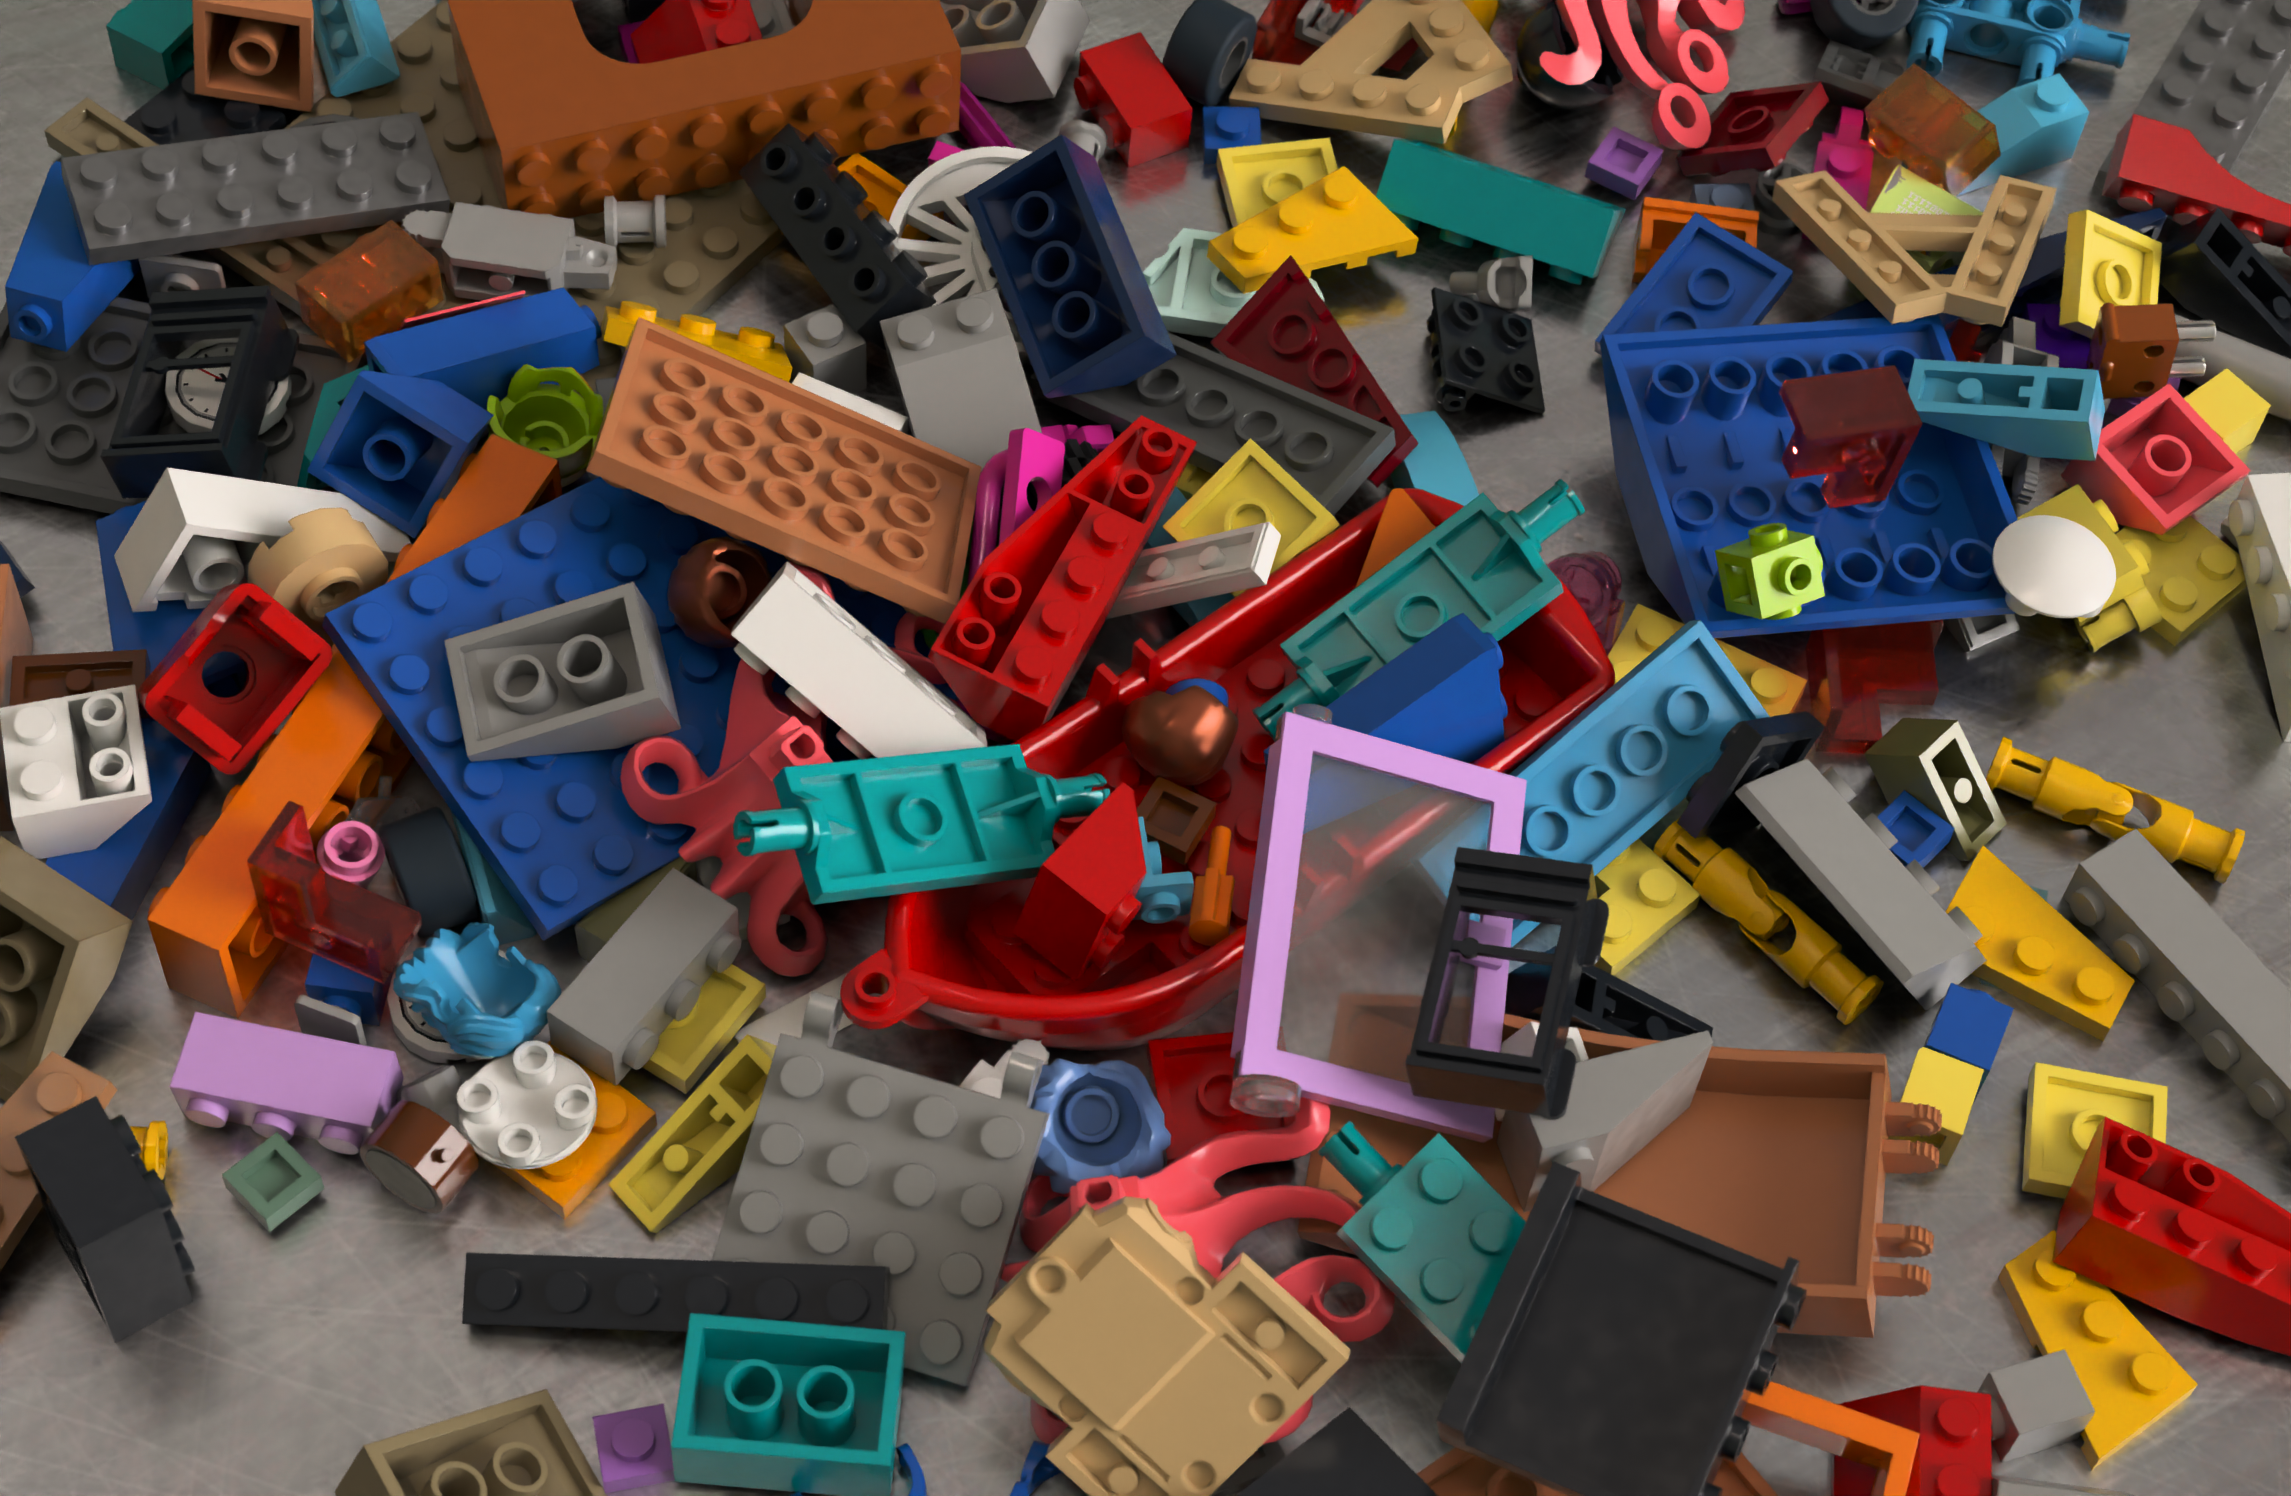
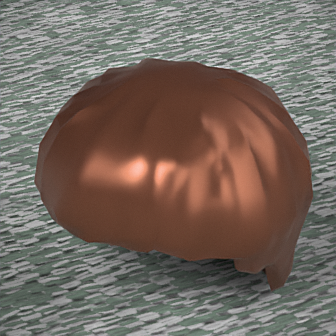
[667,536,772,649]
[1121,685,1238,785]

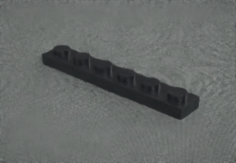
[462,1253,890,1332]

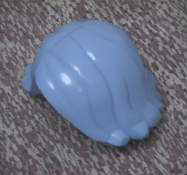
[1030,1059,1171,1194]

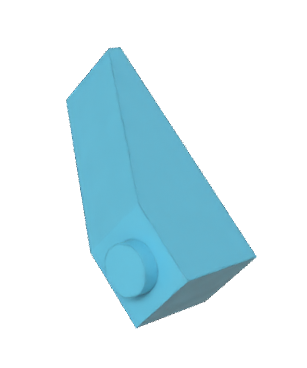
[1901,73,2089,197]
[1904,359,2105,461]

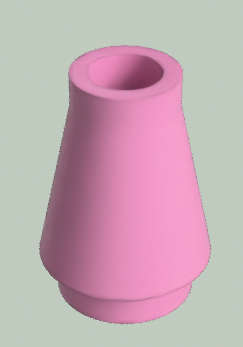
[317,821,385,905]

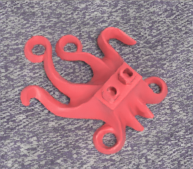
[1539,0,1745,151]
[620,562,962,977]
[1001,1084,1395,1445]

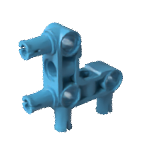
[1906,0,2130,87]

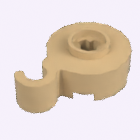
[248,508,388,649]

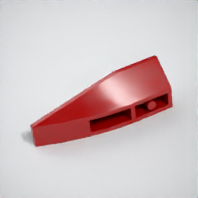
[928,415,1197,741]
[2053,1117,2291,1356]

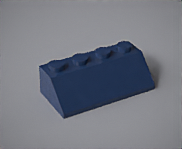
[964,134,1177,398]

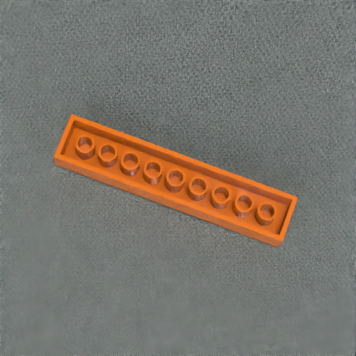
[147,434,562,1019]

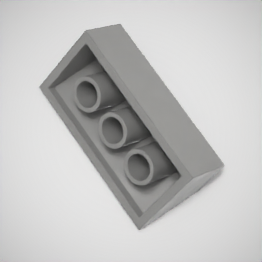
[1735,759,1987,1011]

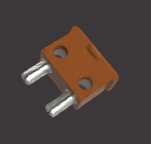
[2086,303,2216,400]

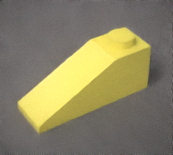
[608,1034,777,1234]

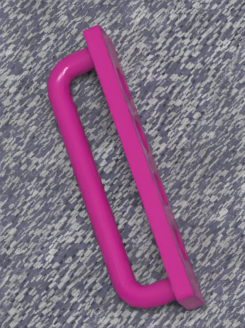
[957,428,1065,745]

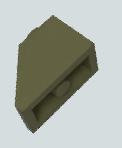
[1864,718,2007,861]

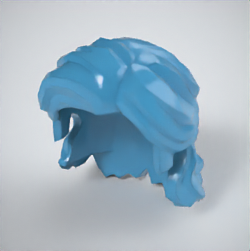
[393,922,561,1059]

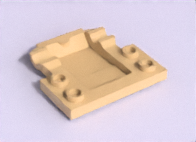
[984,1197,1350,1496]

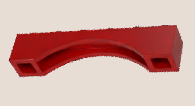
[2102,114,2291,257]

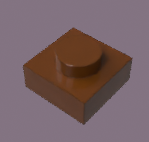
[1137,776,1216,866]

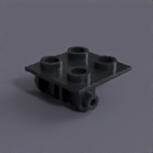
[1426,287,1545,414]

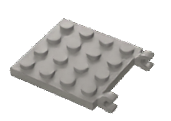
[712,992,1050,1386]

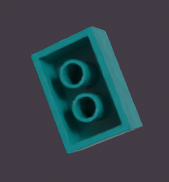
[671,1313,905,1496]

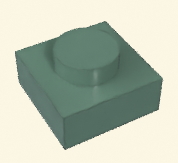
[222,1132,324,1232]

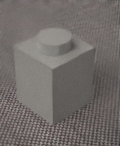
[784,303,867,394]
[1977,1349,2095,1462]

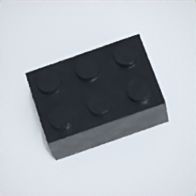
[15,1096,195,1343]

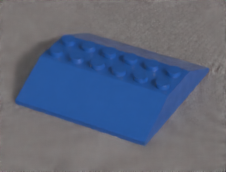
[1600,314,2018,638]

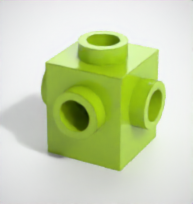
[1715,523,1825,620]

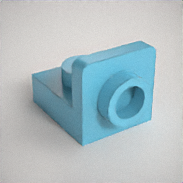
[1133,817,1194,924]

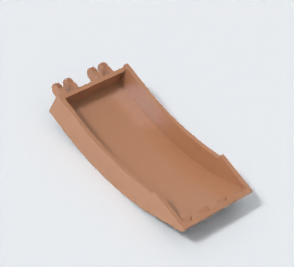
[1297,995,1942,1338]

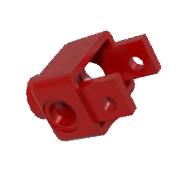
[138,583,333,775]

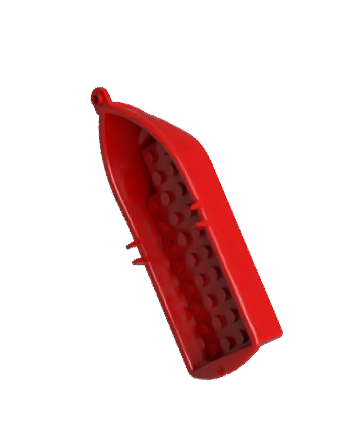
[840,488,1615,1051]

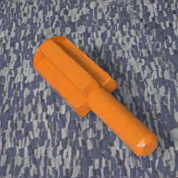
[1189,825,1235,946]

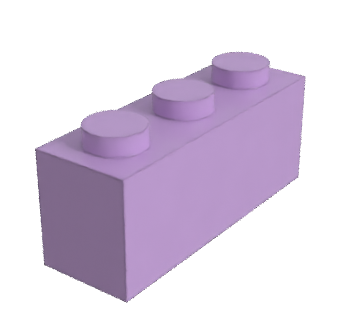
[169,1012,404,1154]

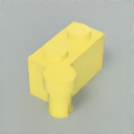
[2017,484,2162,653]

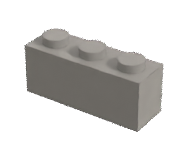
[546,868,742,1086]

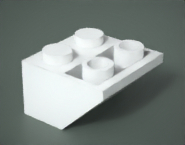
[0,684,152,860]

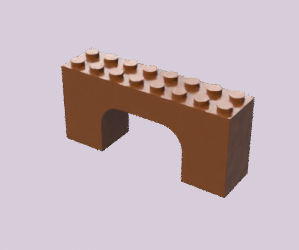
[447,0,961,218]

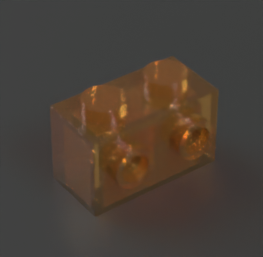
[1865,63,2001,197]
[295,220,444,363]

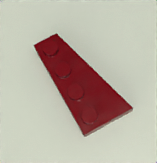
[1210,255,1419,488]

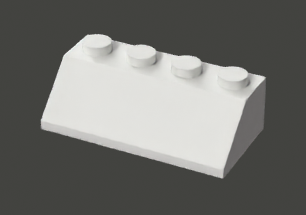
[731,561,988,759]

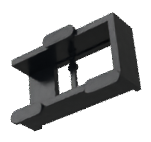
[100,285,300,499]
[1405,847,1609,1120]

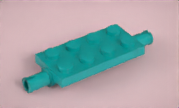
[1252,479,1585,742]
[733,744,1110,905]
[1317,1121,1526,1364]

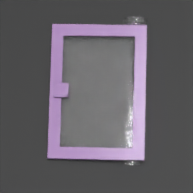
[1230,704,1527,1143]

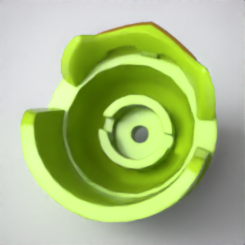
[487,364,603,487]

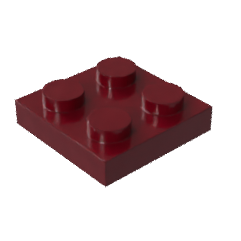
[1675,81,1829,177]

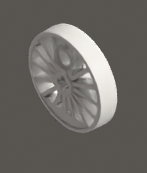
[889,146,1032,364]

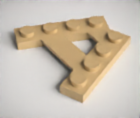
[1229,0,1513,144]
[1772,170,2057,327]

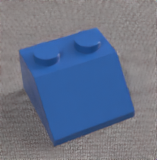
[307,370,493,538]

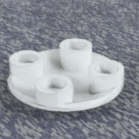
[1992,515,2116,618]
[457,1040,598,1169]

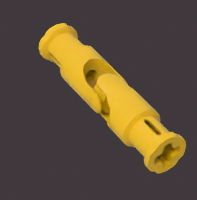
[1986,736,2246,884]
[1653,816,1884,1025]

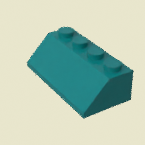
[1376,139,1626,284]

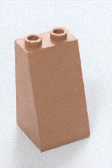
[192,0,314,112]

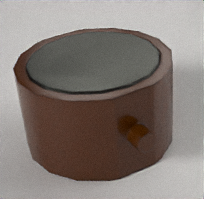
[359,1100,479,1214]

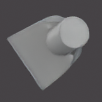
[1449,255,1533,312]
[396,1065,463,1136]

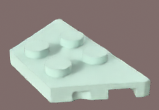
[1143,228,1324,338]

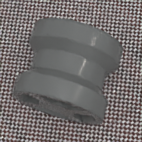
[1752,163,1808,236]

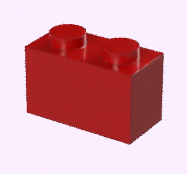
[1074,32,1192,168]

